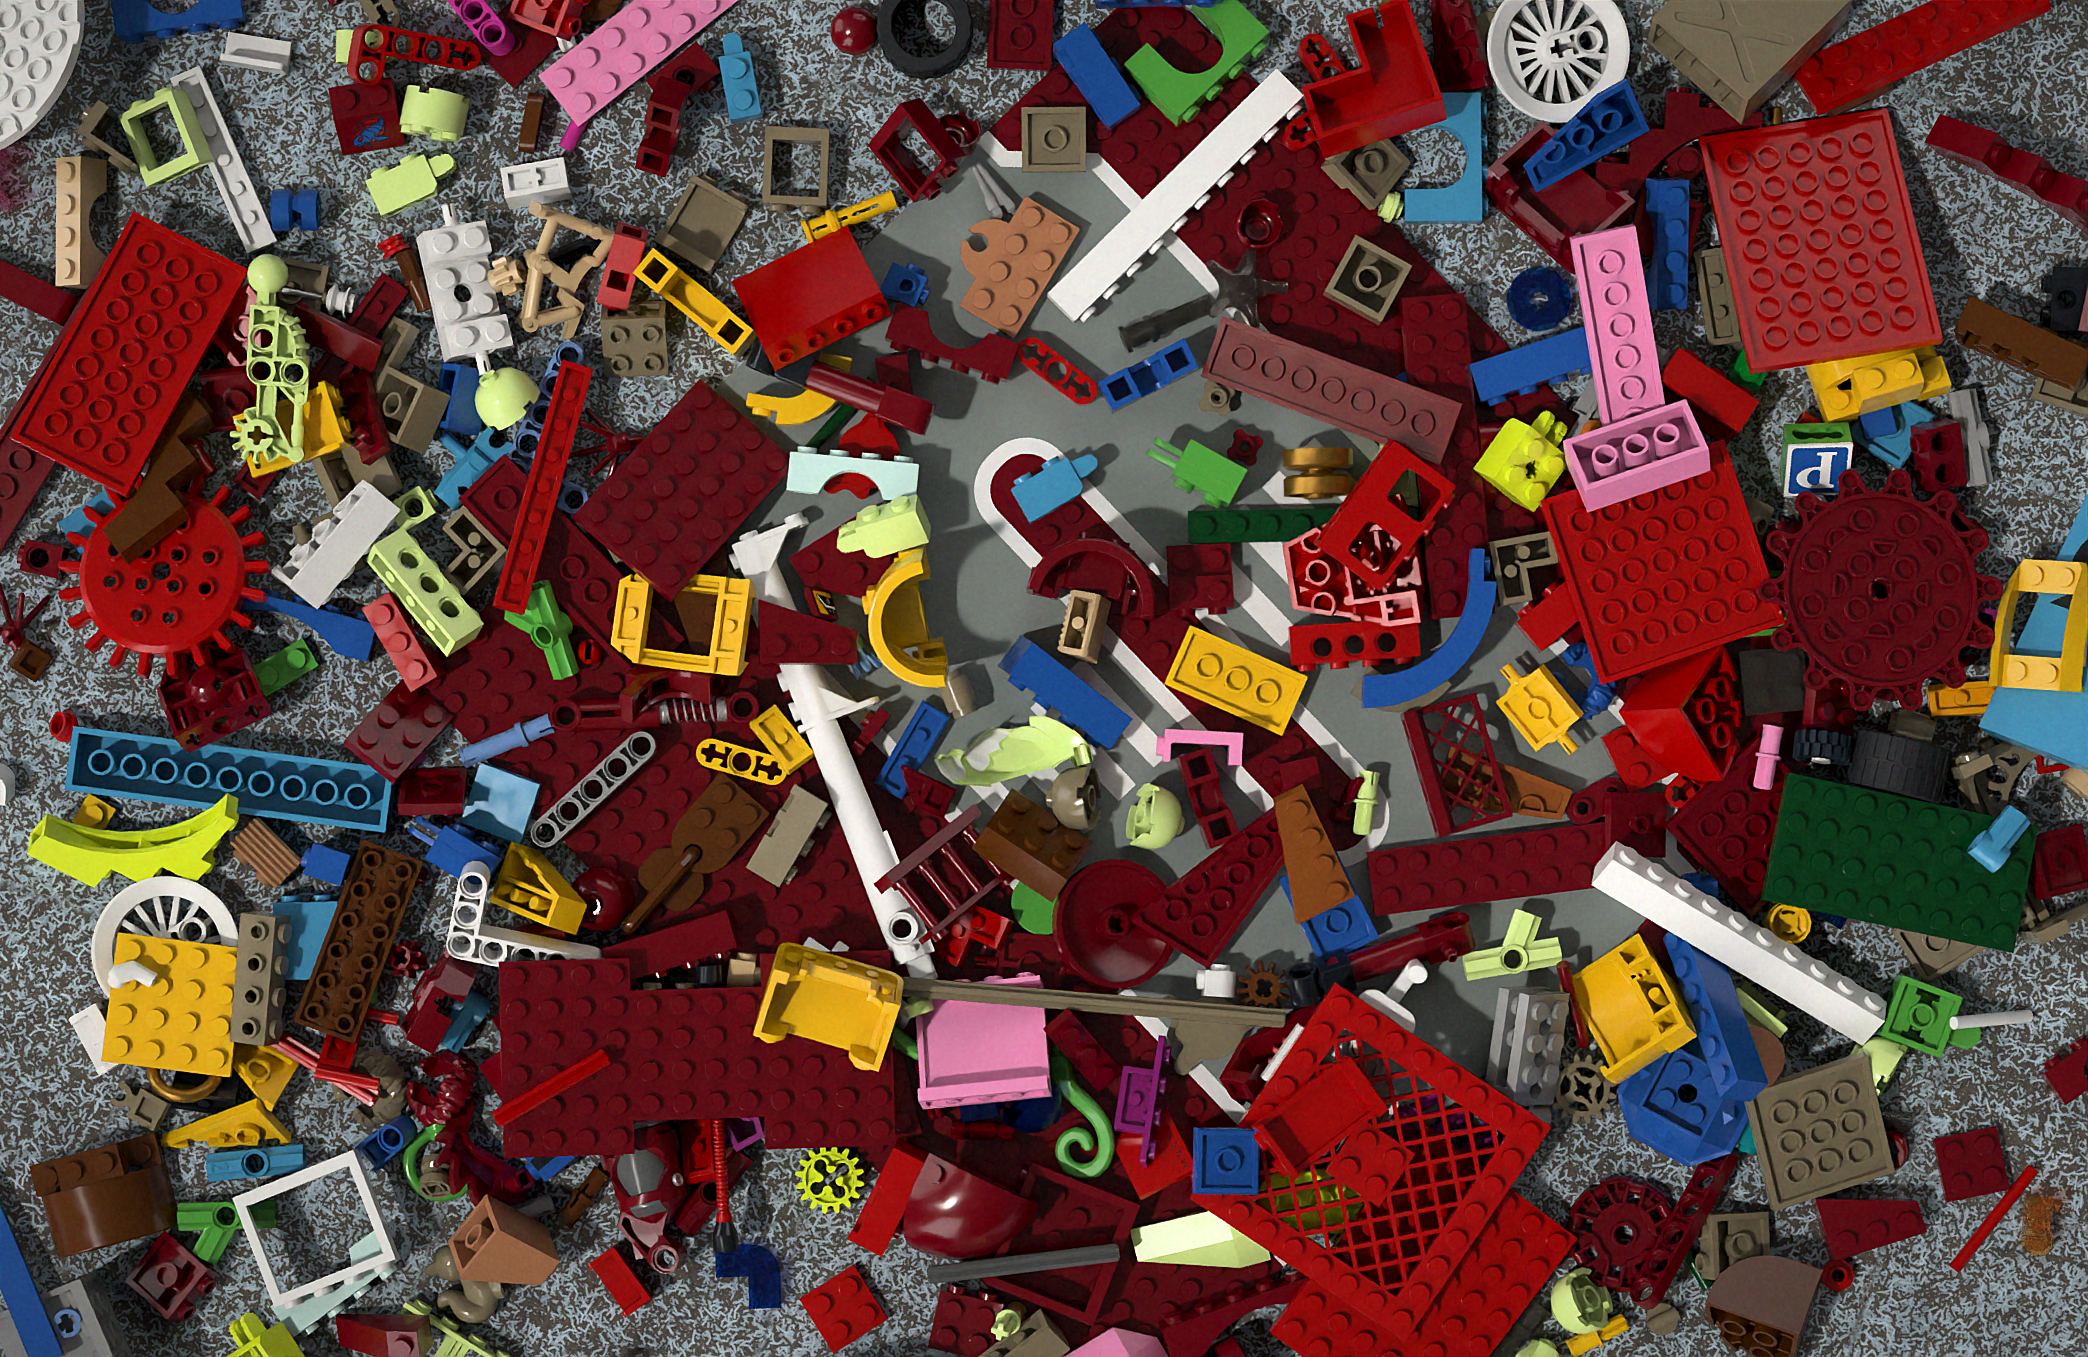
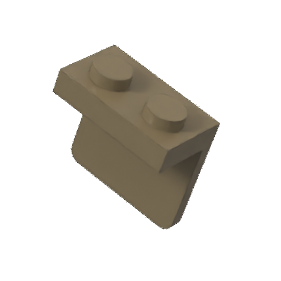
[77,99,140,175]
[311,442,402,509]

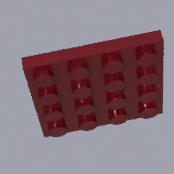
[1663,736,1792,918]

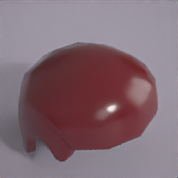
[830,5,878,56]
[938,112,982,156]
[1235,198,1284,250]

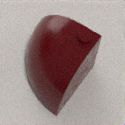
[903,1153,1040,1260]

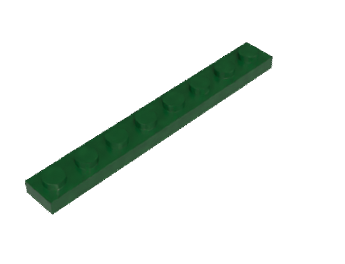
[1187,507,1422,544]

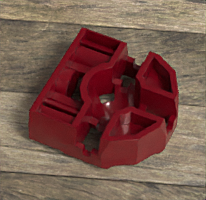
[157,641,271,753]
[400,946,478,1054]

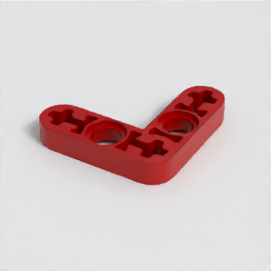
[1282,33,1348,151]

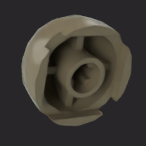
[1046,766,1101,830]

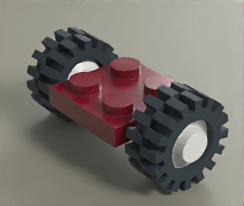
[1792,651,1855,766]

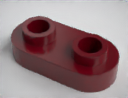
[1565,777,1627,824]

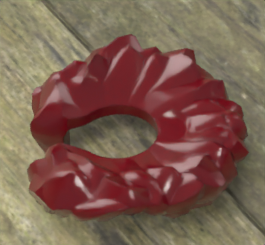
[406,1050,477,1127]

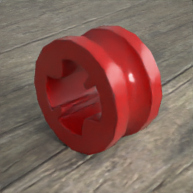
[377,233,410,261]

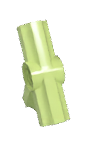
[1462,909,1562,981]

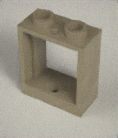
[762,126,831,214]

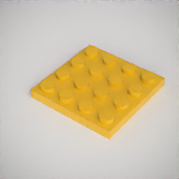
[101,932,238,1077]

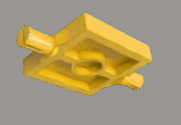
[1496,662,1584,755]

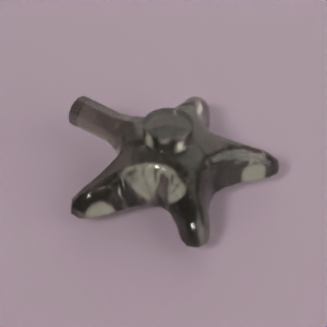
[1206,248,1288,329]

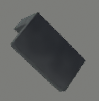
[172,1068,241,1114]

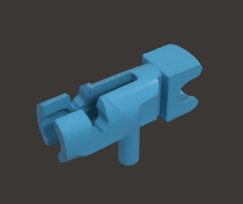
[434,427,512,511]

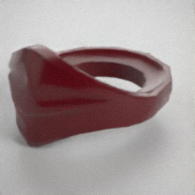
[1885,1129,1910,1171]

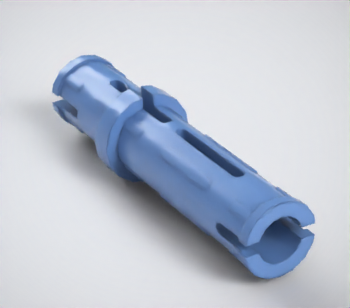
[459,713,556,768]

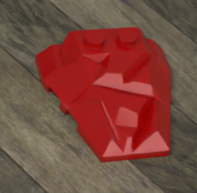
[1282,494,1426,627]

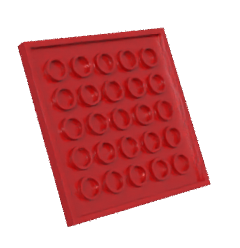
[1539,439,1785,685]

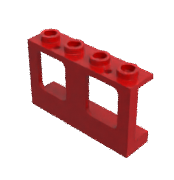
[1313,439,1456,591]

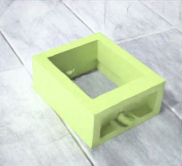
[118,87,214,187]

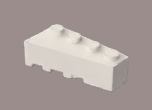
[271,480,400,609]

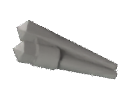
[971,162,1015,220]

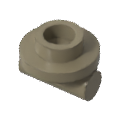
[1646,1303,1681,1335]

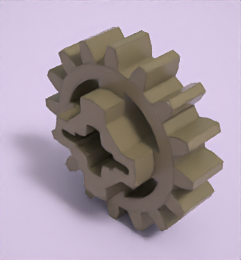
[1551,1054,1617,1124]

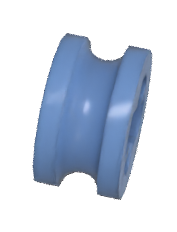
[53,1308,83,1338]

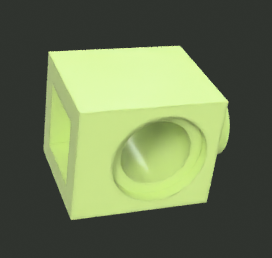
[392,486,440,534]

